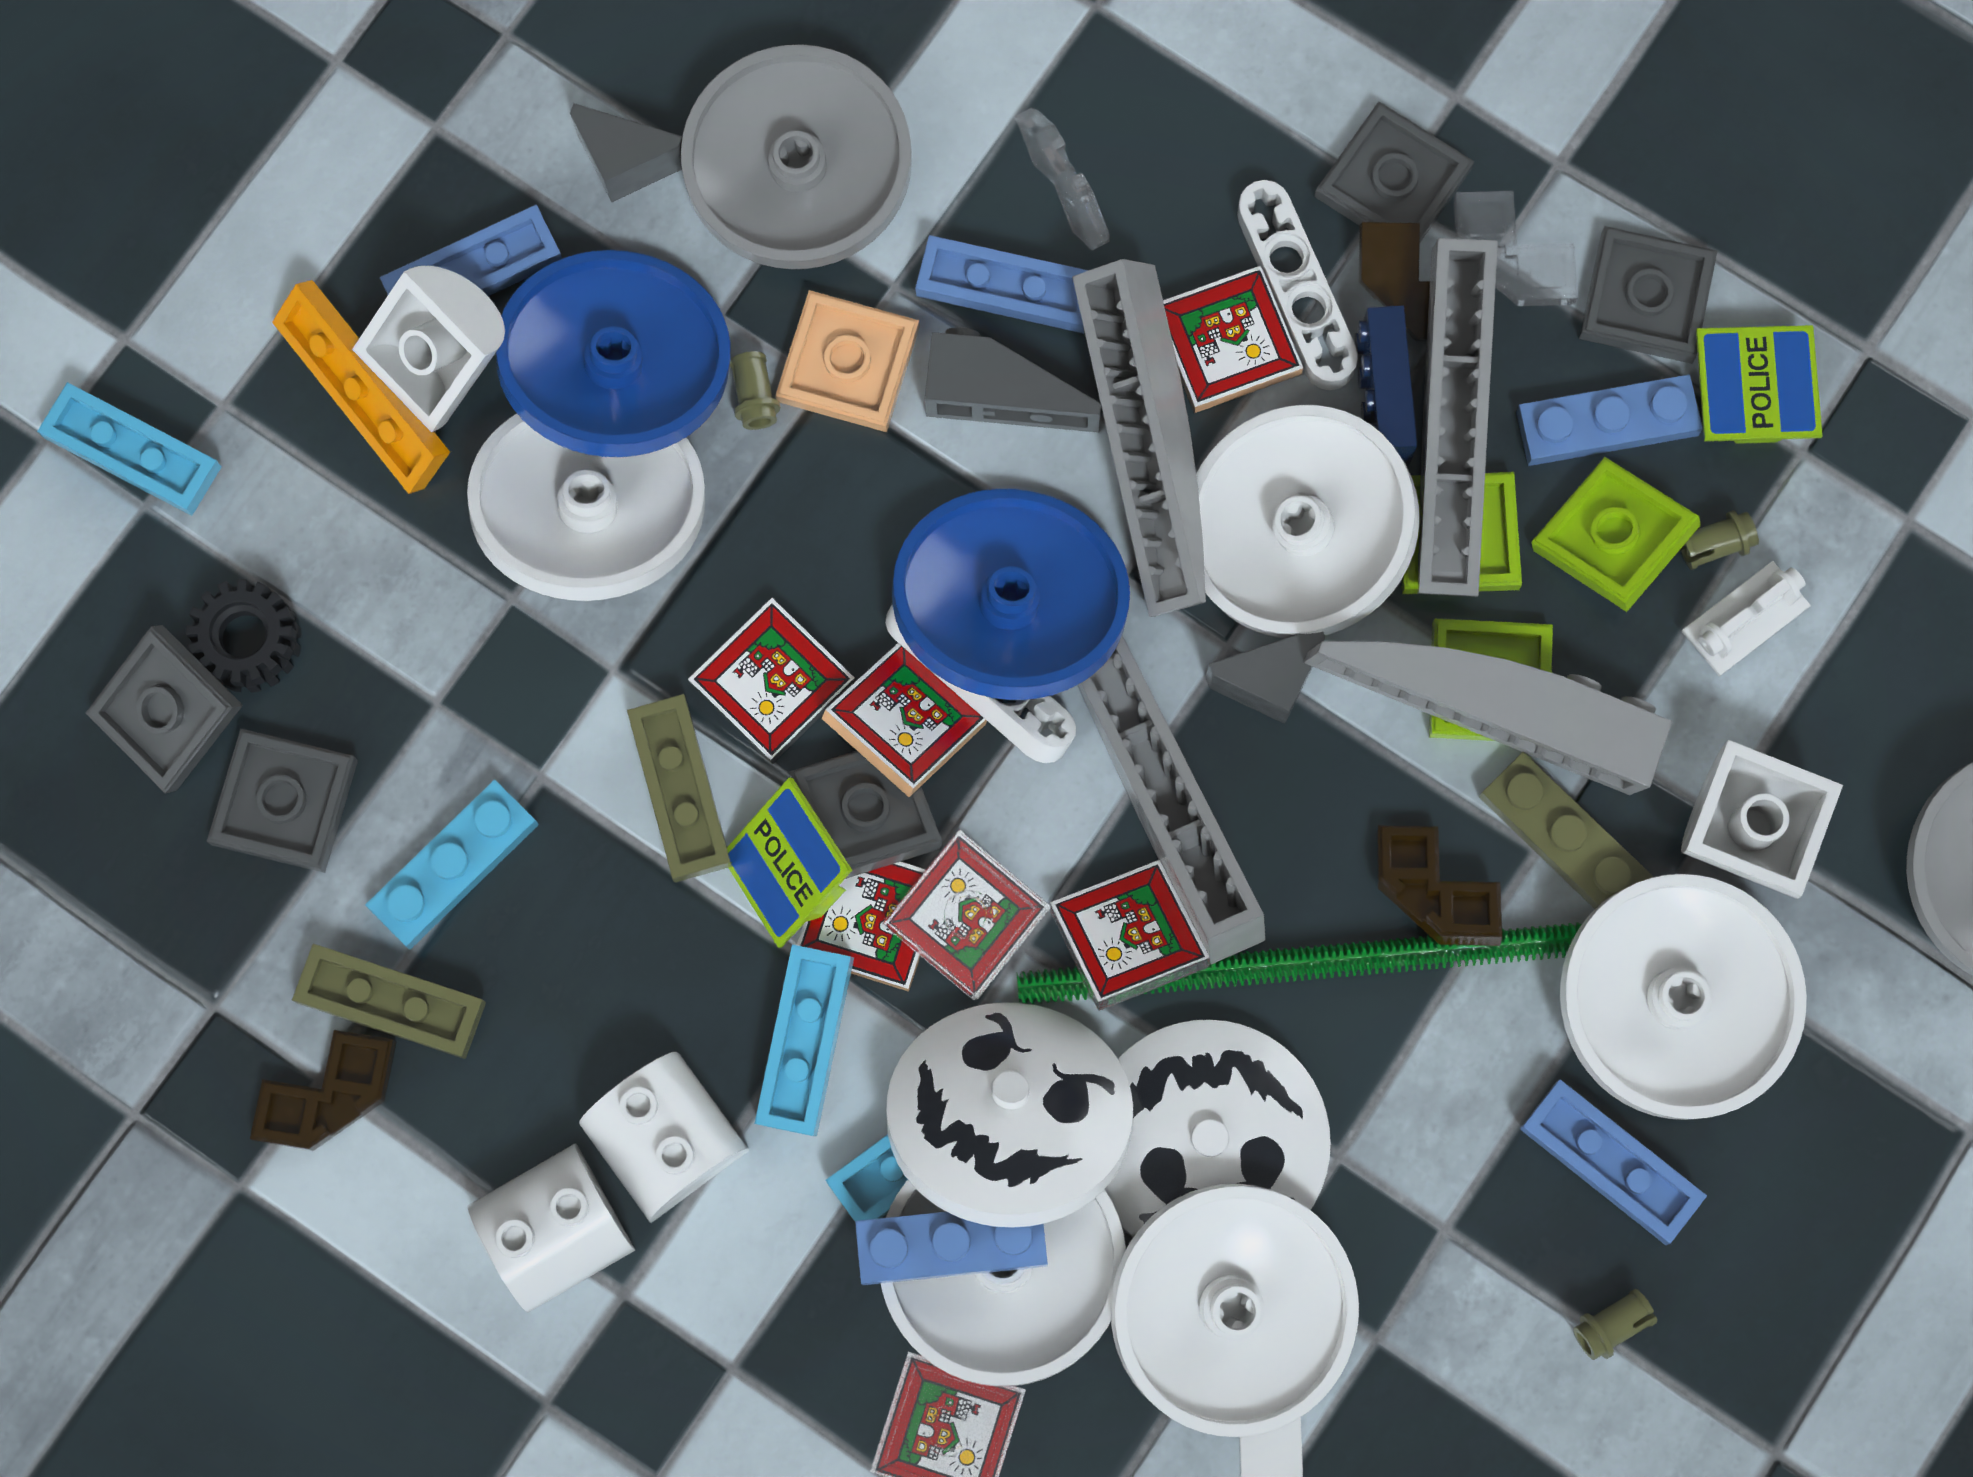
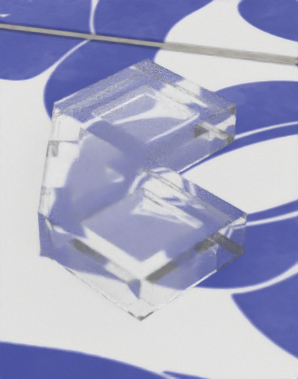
[1015,107,1110,251]
[1454,191,1578,306]

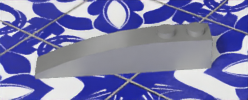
[1418,238,1498,597]
[1072,259,1206,617]
[1078,636,1265,965]
[1304,641,1672,795]

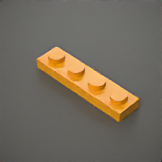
[272,280,450,494]

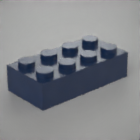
[1355,305,1417,467]

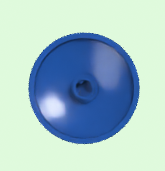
[496,250,731,457]
[892,489,1130,700]

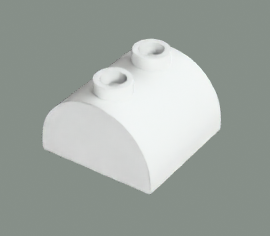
[352,266,505,433]
[1681,740,1843,899]
[579,1052,749,1223]
[467,1144,635,1312]

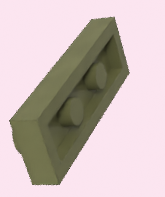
[627,694,732,883]
[1479,752,1653,909]
[292,944,486,1059]

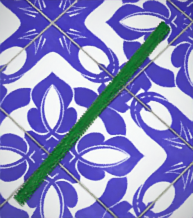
[1016,922,1582,1004]

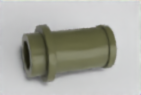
[730,351,781,430]
[1680,510,1759,570]
[1573,1289,1657,1360]

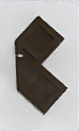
[1359,222,1430,341]
[1377,825,1502,946]
[250,1030,397,1151]

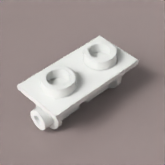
[1682,561,1811,677]

